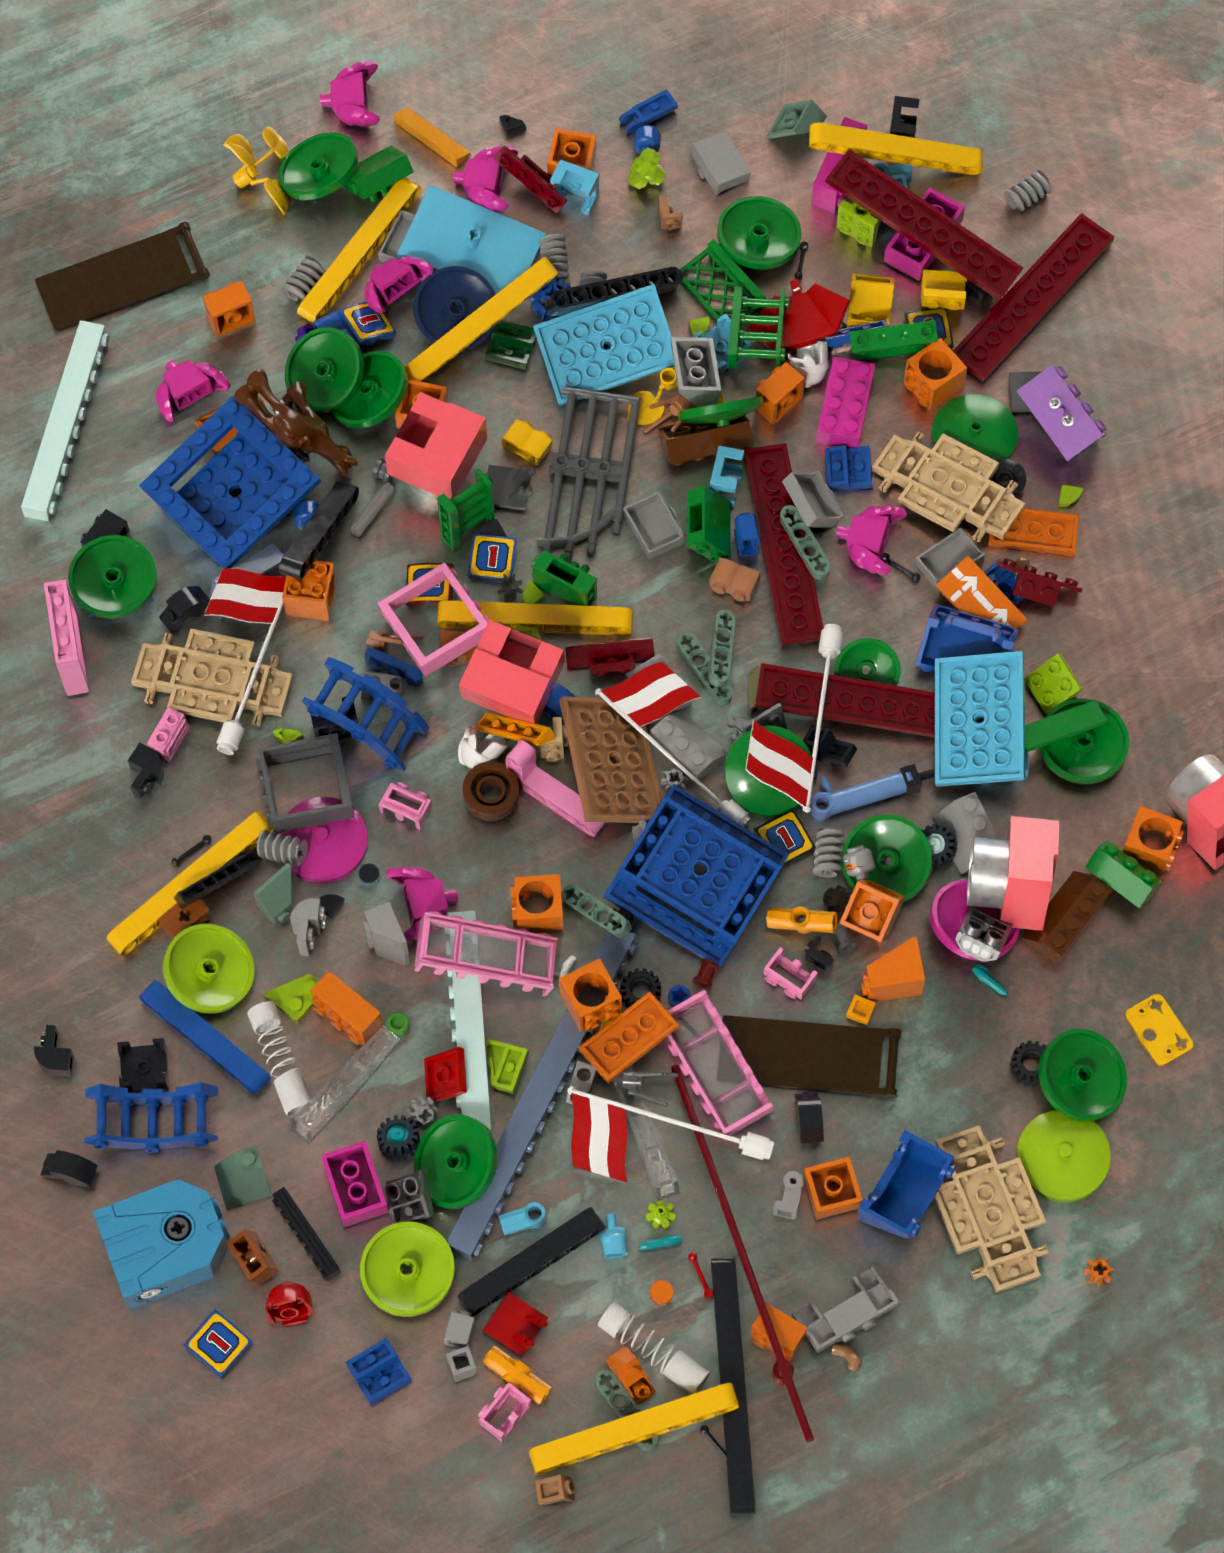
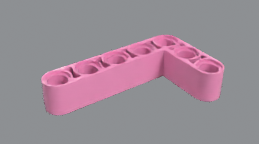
[506,740,606,837]

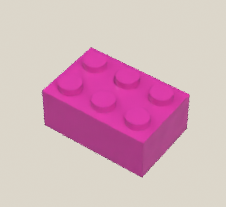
[321,1141,389,1227]

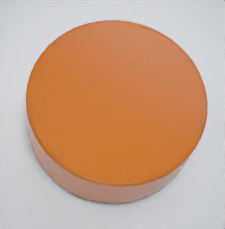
[650,1280,673,1305]

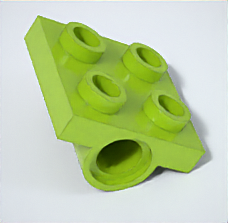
[836,199,879,248]
[1024,653,1084,715]

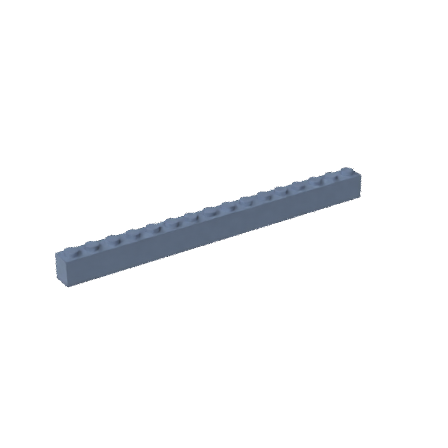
[447,924,638,1261]

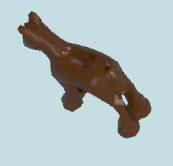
[234,369,358,478]

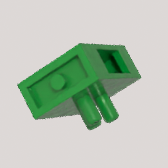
[344,145,414,202]
[686,485,731,562]
[531,550,597,606]

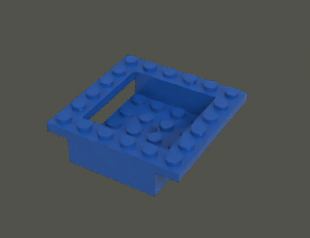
[139,396,321,569]
[603,784,789,969]

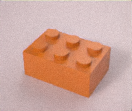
[310,971,383,1047]

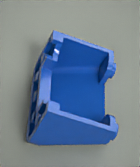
[915,605,1018,672]
[858,1130,956,1240]

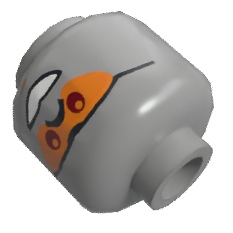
[843,845,875,880]

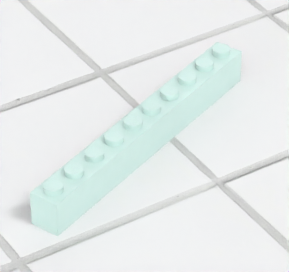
[21,320,109,521]
[444,911,492,1134]

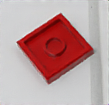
[424,1047,467,1104]

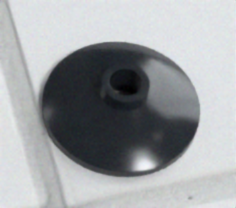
[990,459,1026,497]

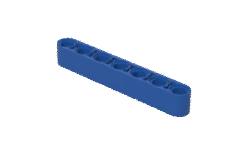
[139,980,271,1096]

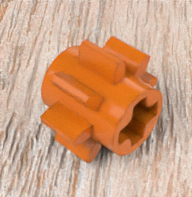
[1083,1256,1114,1287]

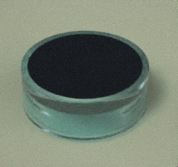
[358,863,381,887]

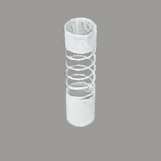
[247,1001,314,1117]
[598,1302,710,1395]

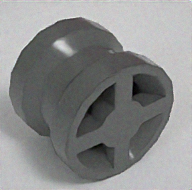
[372,458,394,483]

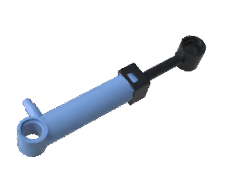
[811,764,935,821]

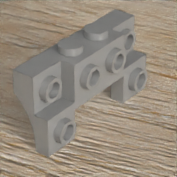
[792,1266,899,1353]

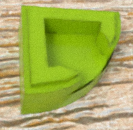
[688,316,710,336]
[1058,485,1083,507]
[523,580,545,604]
[272,728,304,744]

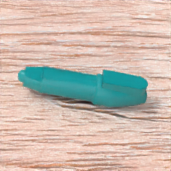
[972,963,1008,996]
[639,1235,683,1250]

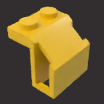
[921,270,966,310]
[846,273,895,328]

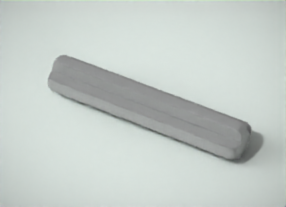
[350,483,395,537]

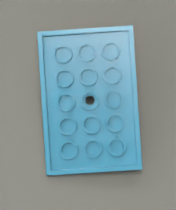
[397,185,546,294]
[533,284,674,406]
[935,651,1025,787]

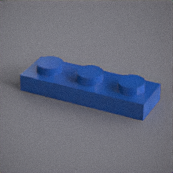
[824,320,889,348]

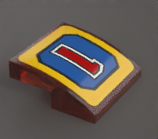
[405,563,454,608]

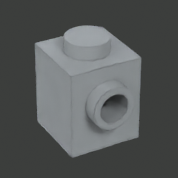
[444,1310,475,1347]
[446,1346,477,1382]

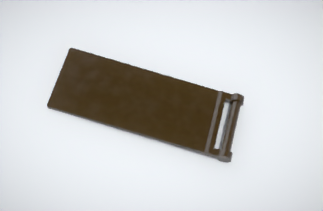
[35,222,210,331]
[717,1015,902,1098]

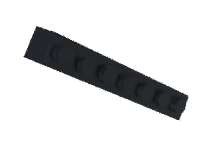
[174,848,263,909]
[272,1187,341,1280]

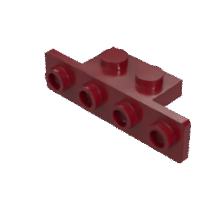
[494,145,568,213]
[996,558,1083,607]
[565,637,655,676]

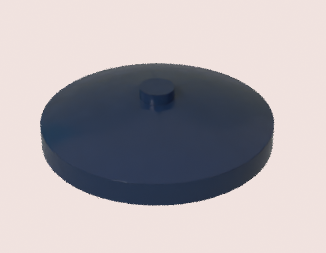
[413,266,496,351]

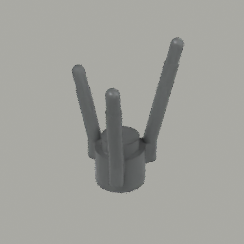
[622,1071,678,1107]

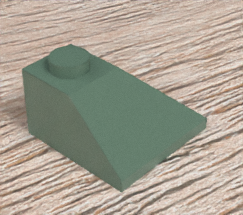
[767,100,827,139]
[254,863,295,926]
[214,1146,272,1210]

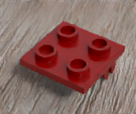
[482,1292,548,1357]

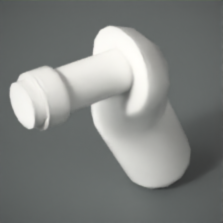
[553,955,577,978]

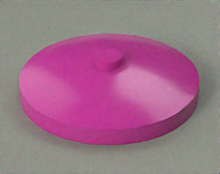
[278,797,368,884]
[930,880,1020,961]

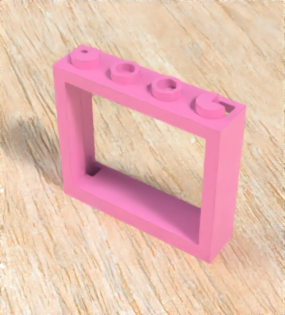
[377,562,490,677]
[44,579,89,696]

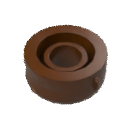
[463,762,519,821]

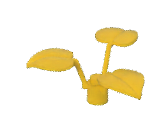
[223,127,290,215]
[627,367,724,426]

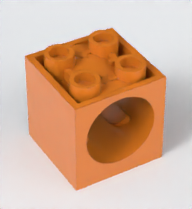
[904,338,967,411]
[282,561,337,621]
[1122,806,1184,877]
[510,874,564,934]
[839,878,906,942]
[559,958,622,1032]

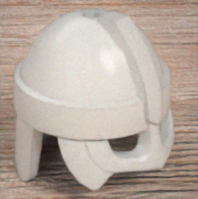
[787,341,829,388]
[458,725,509,769]

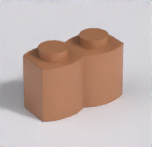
[709,558,760,602]

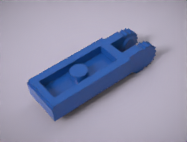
[619,90,678,134]
[364,647,423,687]

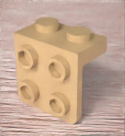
[518,717,568,762]

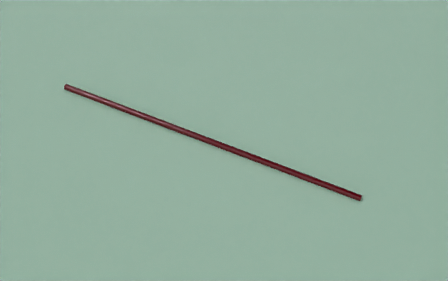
[671,1065,814,1442]

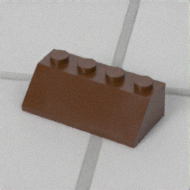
[658,416,754,466]
[1021,871,1114,966]

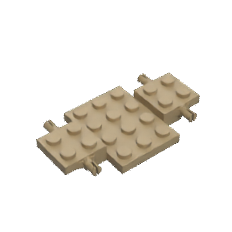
[872,431,1025,542]
[131,628,293,726]
[934,1125,1049,1293]

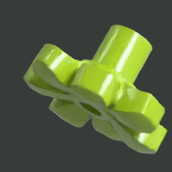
[646,1199,676,1229]

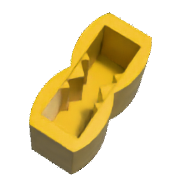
[502,419,552,466]

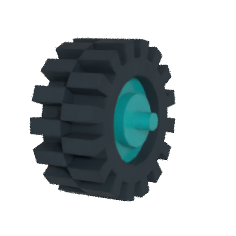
[376,1115,420,1161]

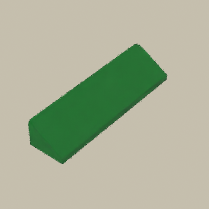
[1025,700,1108,752]

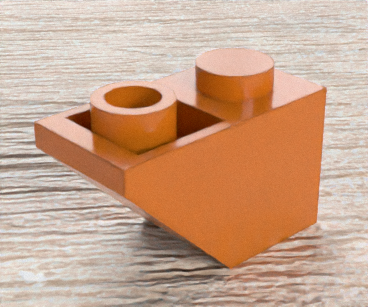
[605,1346,656,1405]

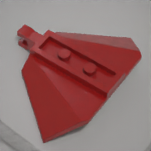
[746,279,850,350]

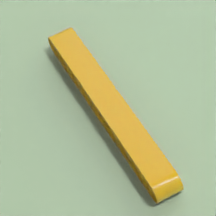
[809,123,983,175]
[297,177,422,323]
[404,256,559,382]
[437,600,633,635]
[106,811,274,956]
[529,1383,739,1475]

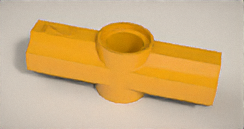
[766,906,838,934]
[482,1345,552,1405]

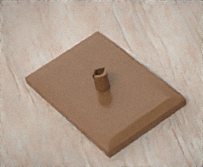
[559,696,663,823]

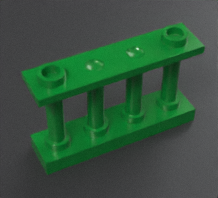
[728,287,789,368]
[850,320,938,361]
[437,468,496,552]

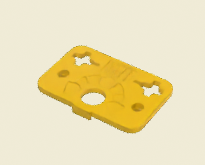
[1125,994,1193,1066]

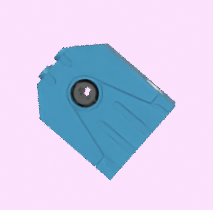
[93,1179,230,1310]

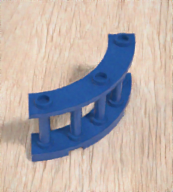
[302,657,430,771]
[84,1082,218,1153]

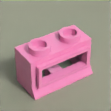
[147,707,190,763]
[379,782,432,830]
[764,947,818,1000]
[478,1382,532,1442]

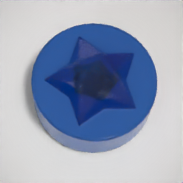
[668,985,691,1007]

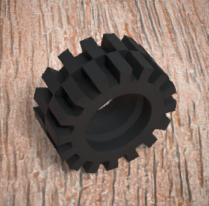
[620,968,661,1008]
[1010,1040,1046,1086]

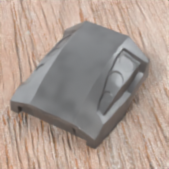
[955,906,1012,962]
[385,1169,433,1224]

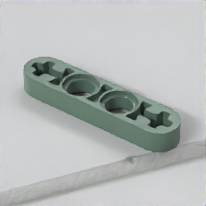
[780,505,831,580]
[708,609,736,687]
[677,632,732,706]
[561,884,631,938]
[595,1370,658,1451]

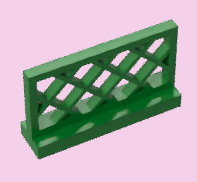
[680,239,767,321]

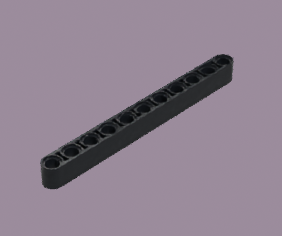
[711,1257,755,1516]

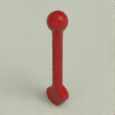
[688,1252,713,1299]

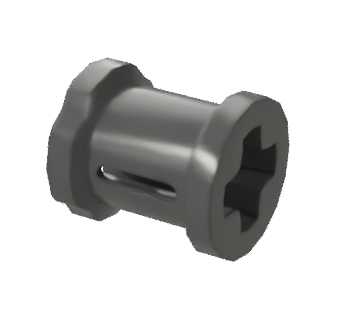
[832,924,858,953]

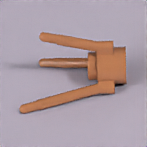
[643,393,692,434]
[366,631,424,655]

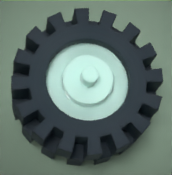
[921,824,957,867]

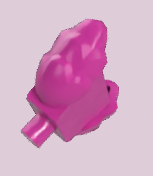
[320,61,380,127]
[453,145,518,211]
[364,256,434,313]
[156,360,231,422]
[837,505,907,575]
[386,866,458,942]

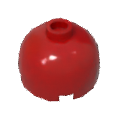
[265,1281,313,1326]

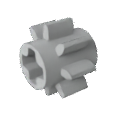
[661,766,689,793]
[407,1095,437,1126]

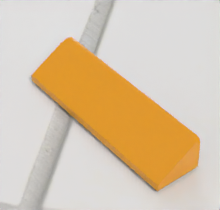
[394,107,471,168]
[475,712,556,746]

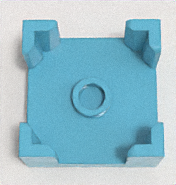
[550,159,599,216]
[692,314,752,376]
[710,446,744,508]

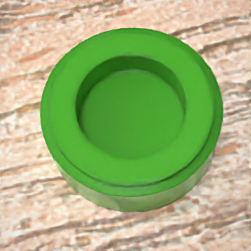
[386,1012,410,1036]

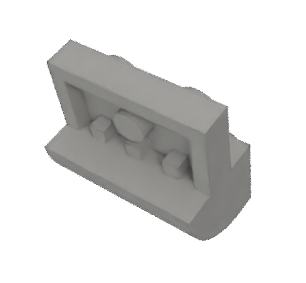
[290,898,327,956]

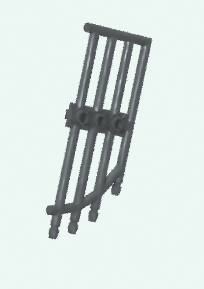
[537,386,641,563]

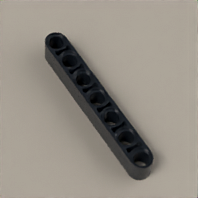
[544,267,683,316]
[279,481,359,580]
[457,1207,606,1317]

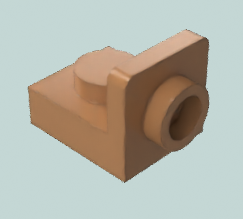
[658,196,683,229]
[535,1474,575,1506]

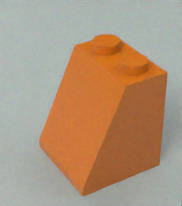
[861,937,925,1002]

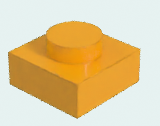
[846,994,876,1025]

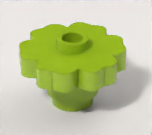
[628,147,665,189]

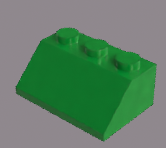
[1085,840,1161,908]

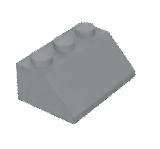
[670,337,721,406]
[650,710,727,782]
[932,792,999,876]
[362,902,410,966]

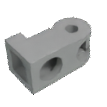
[361,672,404,699]
[566,1061,598,1105]
[773,1171,803,1220]

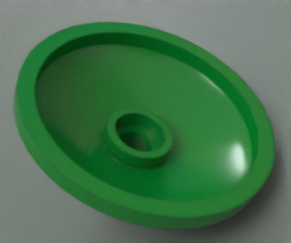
[834,638,901,686]

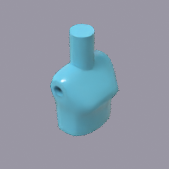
[600,1214,628,1259]

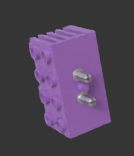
[1017,365,1107,461]

